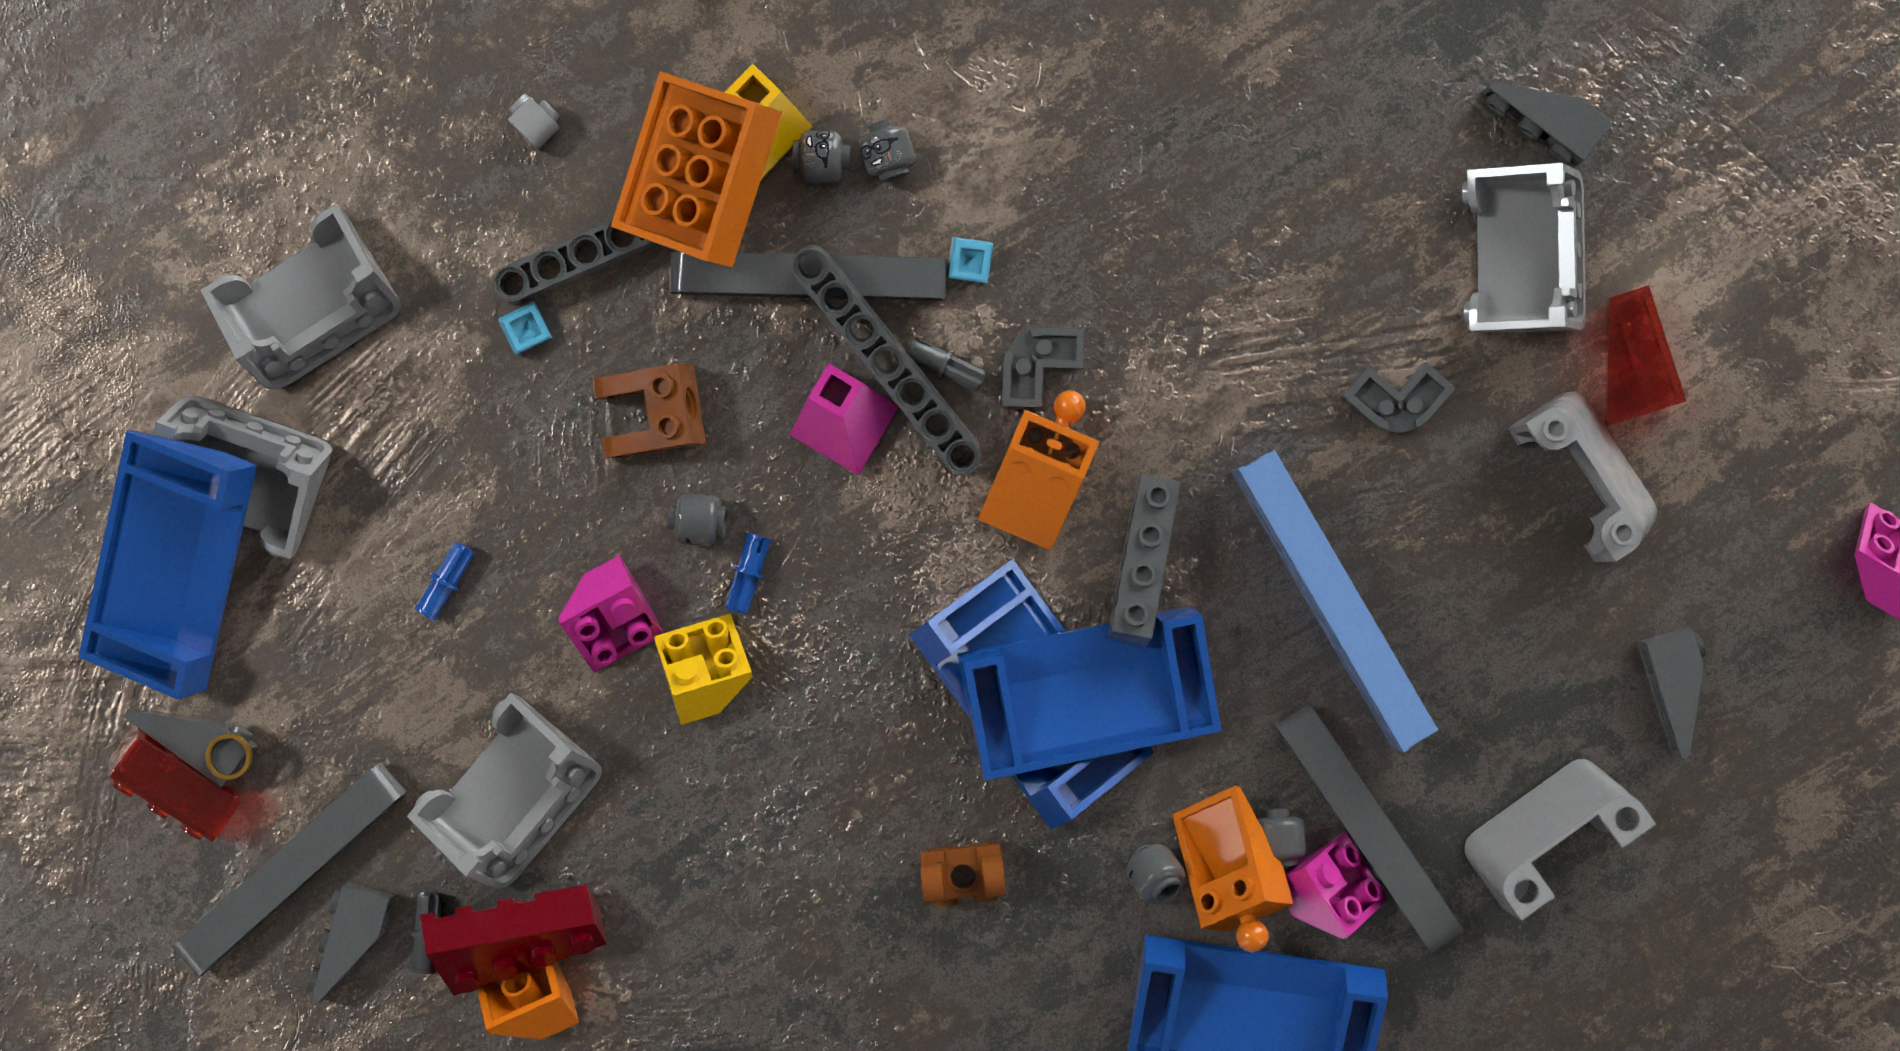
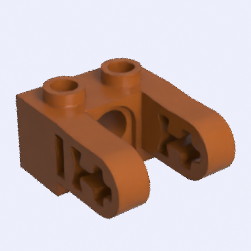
[592,363,706,459]
[920,841,1006,907]

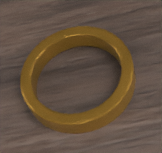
[205,734,253,780]

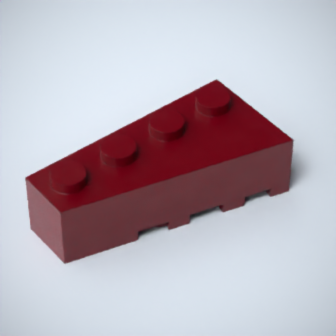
[420,884,607,996]

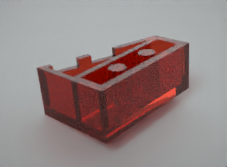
[1604,285,1687,427]
[109,725,241,842]

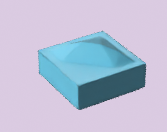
[946,237,994,283]
[497,301,552,355]

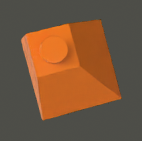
[477,961,579,1040]

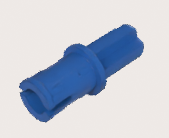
[725,533,772,614]
[413,542,474,621]

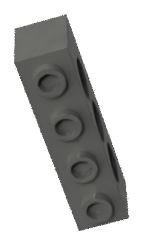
[1107,474,1181,646]

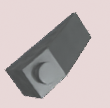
[1637,628,1706,759]
[123,708,259,788]

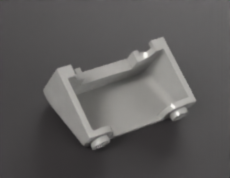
[1462,163,1586,333]
[200,204,401,390]
[1507,392,1657,562]
[153,396,332,559]
[407,693,602,889]

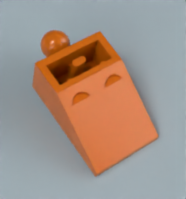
[977,390,1100,551]
[1172,786,1293,953]

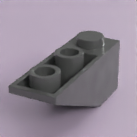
[1481,82,1613,166]
[307,882,396,1005]

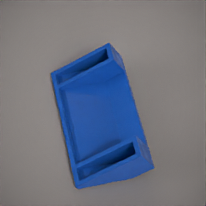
[78,430,257,700]
[909,559,1154,830]
[957,606,1221,781]
[1127,935,1388,1051]

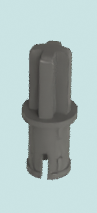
[908,337,985,392]
[410,892,442,974]

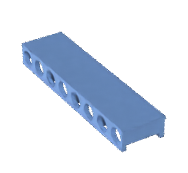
[1231,450,1438,753]

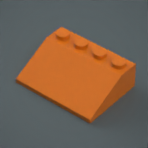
[611,71,782,268]

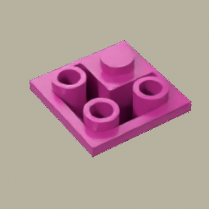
[790,363,899,476]
[1854,502,1900,620]
[558,555,663,673]
[1285,832,1388,939]

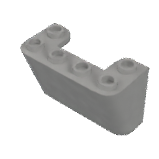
[1464,759,1656,921]

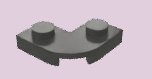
[1002,327,1085,408]
[1341,362,1456,433]

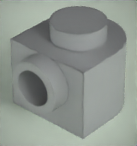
[508,94,560,151]

